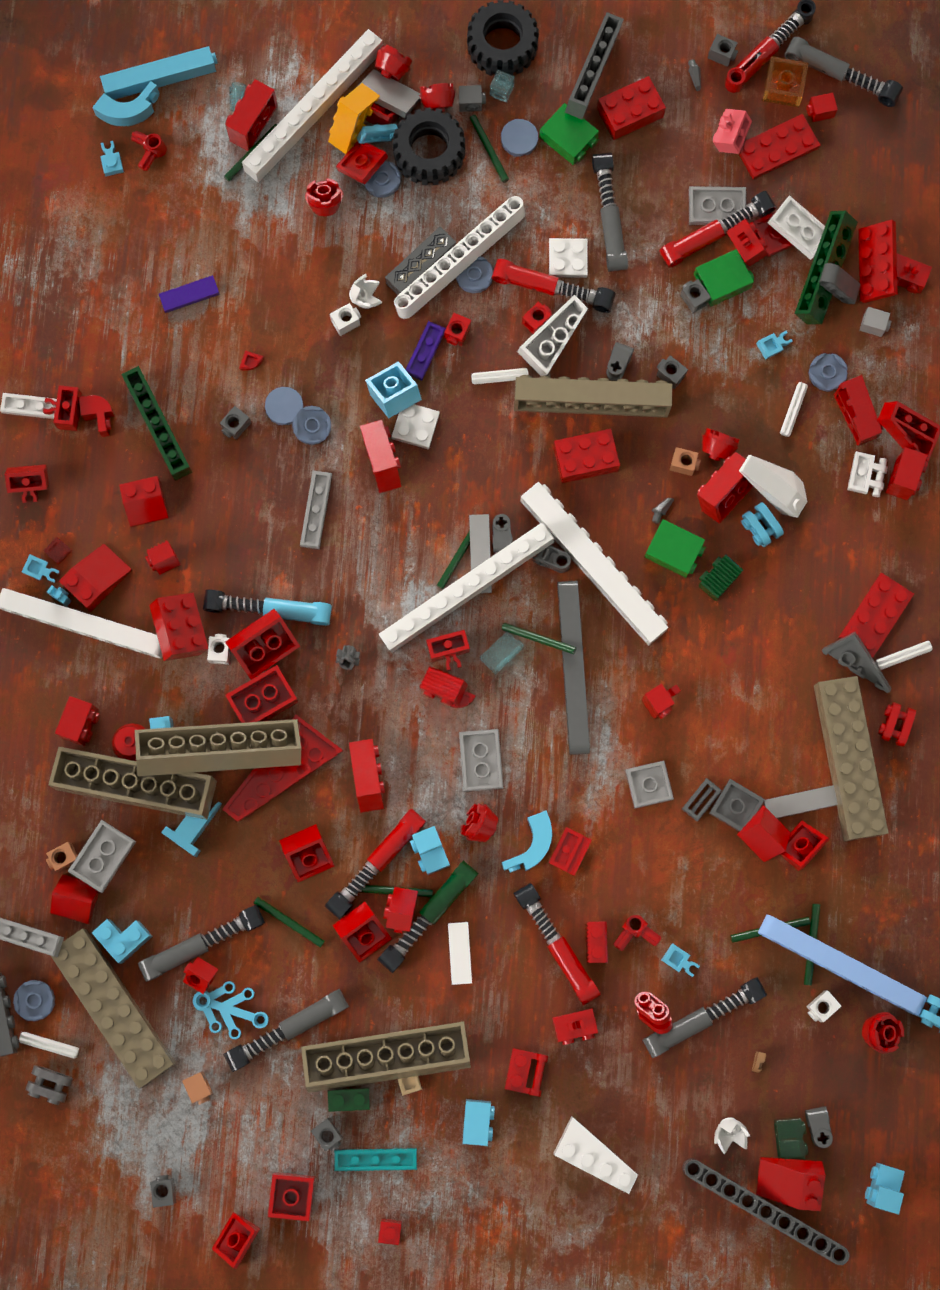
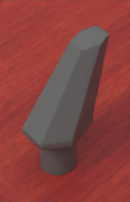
[688,60,701,91]
[651,498,674,524]

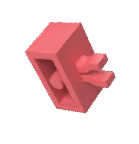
[713,109,752,154]

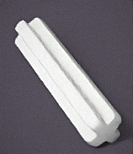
[471,368,528,384]
[780,382,808,437]
[875,641,932,670]
[19,1032,79,1058]

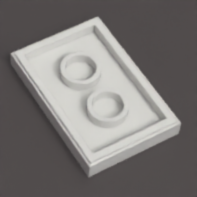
[767,195,825,260]

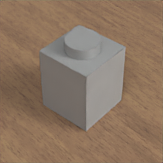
[859,307,891,337]

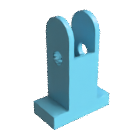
[161,802,222,857]

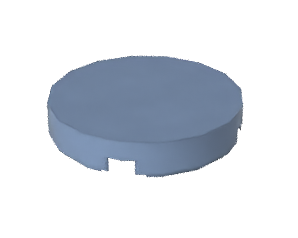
[501,119,538,157]
[364,161,401,198]
[456,256,493,293]
[809,353,848,392]
[265,387,303,425]
[292,406,331,445]
[13,980,55,1021]

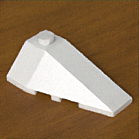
[739,455,807,518]

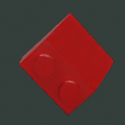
[119,476,169,527]
[279,824,334,882]
[332,902,392,963]

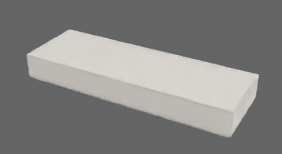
[0,393,57,419]
[448,922,472,985]

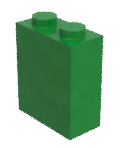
[539,103,599,165]
[694,249,754,307]
[644,519,706,578]

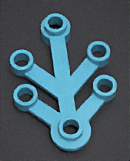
[193,981,269,1039]

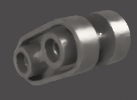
[25,1065,73,1105]

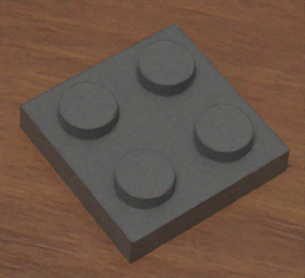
[709,779,765,832]

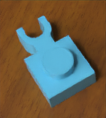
[100,141,124,176]
[756,330,792,360]
[22,554,60,583]
[47,585,71,607]
[661,943,700,977]

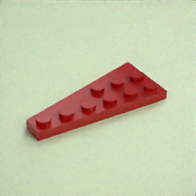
[222,715,343,822]

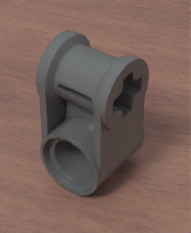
[606,342,634,381]
[492,514,513,553]
[532,545,571,573]
[805,1106,833,1148]

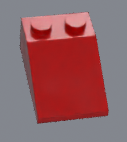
[59,544,132,612]
[756,1157,826,1211]

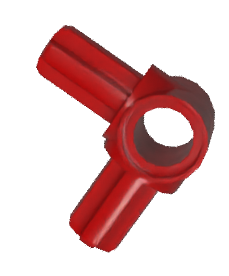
[131,131,167,171]
[613,915,661,951]

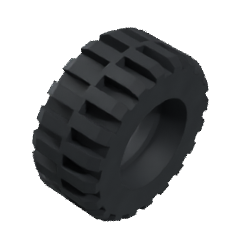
[467,0,539,78]
[393,108,465,186]

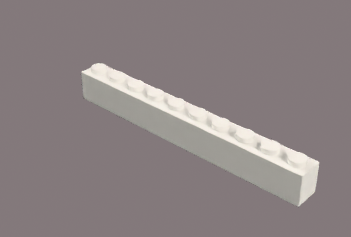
[242,29,383,183]
[520,482,668,646]
[379,523,554,653]

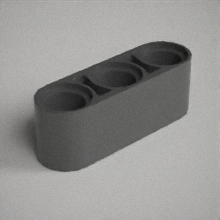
[819,263,861,304]

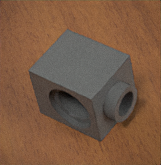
[708,34,738,67]
[459,85,486,112]
[680,279,711,313]
[656,356,688,389]
[220,406,251,440]
[311,1117,343,1152]
[150,1175,176,1208]

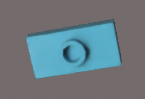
[357,124,398,144]

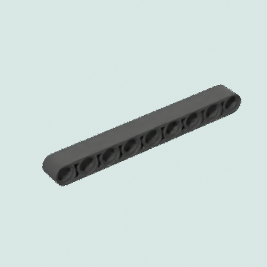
[557,581,590,755]
[682,1158,849,1265]

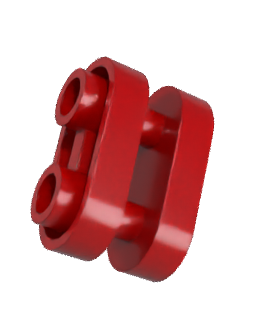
[878,702,916,747]
[634,992,673,1034]

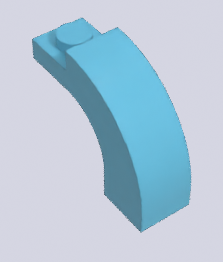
[92,81,160,126]
[501,811,552,873]

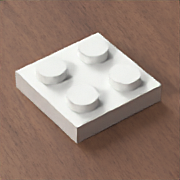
[549,238,588,278]
[392,404,440,449]

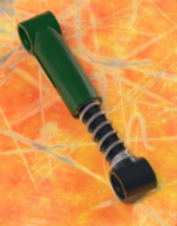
[377,860,479,973]

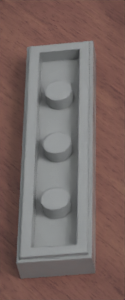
[300,470,332,550]
[469,514,492,593]
[763,785,838,818]
[0,918,64,957]

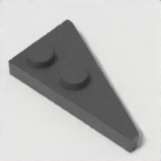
[822,631,892,693]

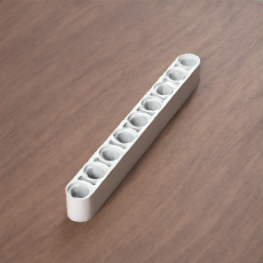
[394,196,525,319]
[0,588,163,659]

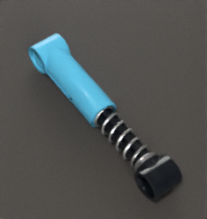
[203,590,332,626]

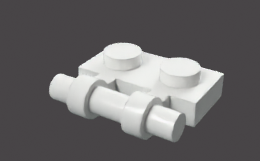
[847,451,888,497]

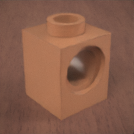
[670,447,701,476]
[46,842,78,872]
[182,1071,213,1105]

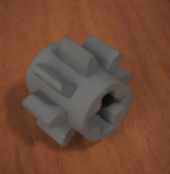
[336,645,360,670]

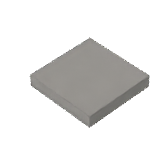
[625,761,674,809]

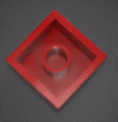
[885,447,928,500]
[55,696,100,747]
[268,1172,316,1221]

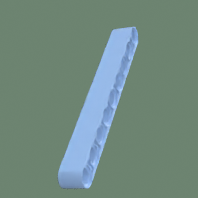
[758,915,927,1017]

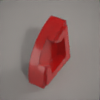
[239,350,264,371]
[450,691,476,708]

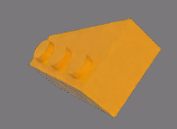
[328,83,380,154]

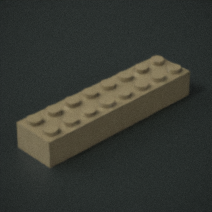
[514,375,672,417]
[814,676,888,842]
[135,719,301,776]
[48,747,217,820]
[50,929,177,1089]
[301,1022,471,1093]

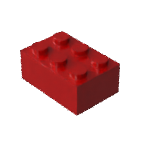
[597,76,666,140]
[225,79,278,151]
[553,429,620,483]
[697,452,754,524]
[149,592,209,661]
[225,609,300,680]
[225,665,299,723]

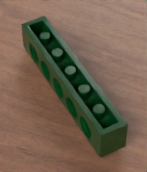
[794,210,858,324]
[121,366,193,481]

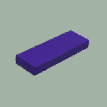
[159,275,220,313]
[406,321,446,381]

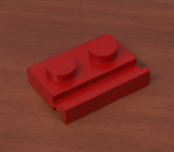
[548,827,592,876]

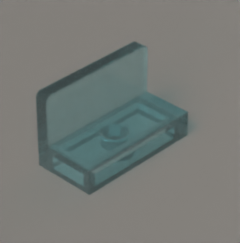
[480,632,524,675]

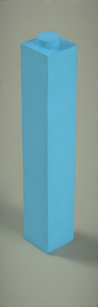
[100,46,218,100]

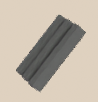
[681,778,722,822]

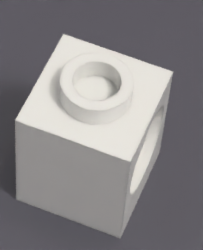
[330,303,361,336]
[207,634,231,665]
[806,990,841,1022]

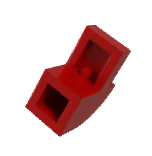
[79,395,115,437]

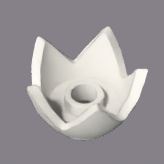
[349,274,382,309]
[714,1118,750,1154]

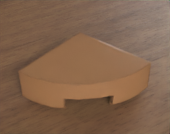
[752,1051,766,1073]

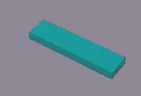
[334,1148,417,1171]

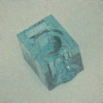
[490,70,515,103]

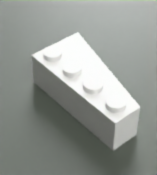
[518,295,588,376]
[553,1116,638,1194]

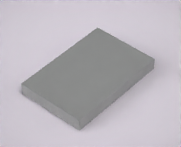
[357,69,421,118]
[689,186,746,225]
[459,729,503,792]
[68,820,136,893]

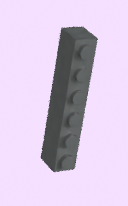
[565,12,624,119]

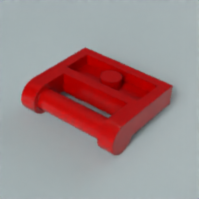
[504,1048,549,1097]

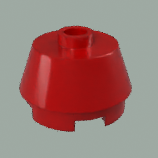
[375,45,413,80]
[419,83,456,112]
[305,178,343,217]
[702,428,740,461]
[112,723,146,761]
[460,803,498,842]
[862,1012,904,1054]

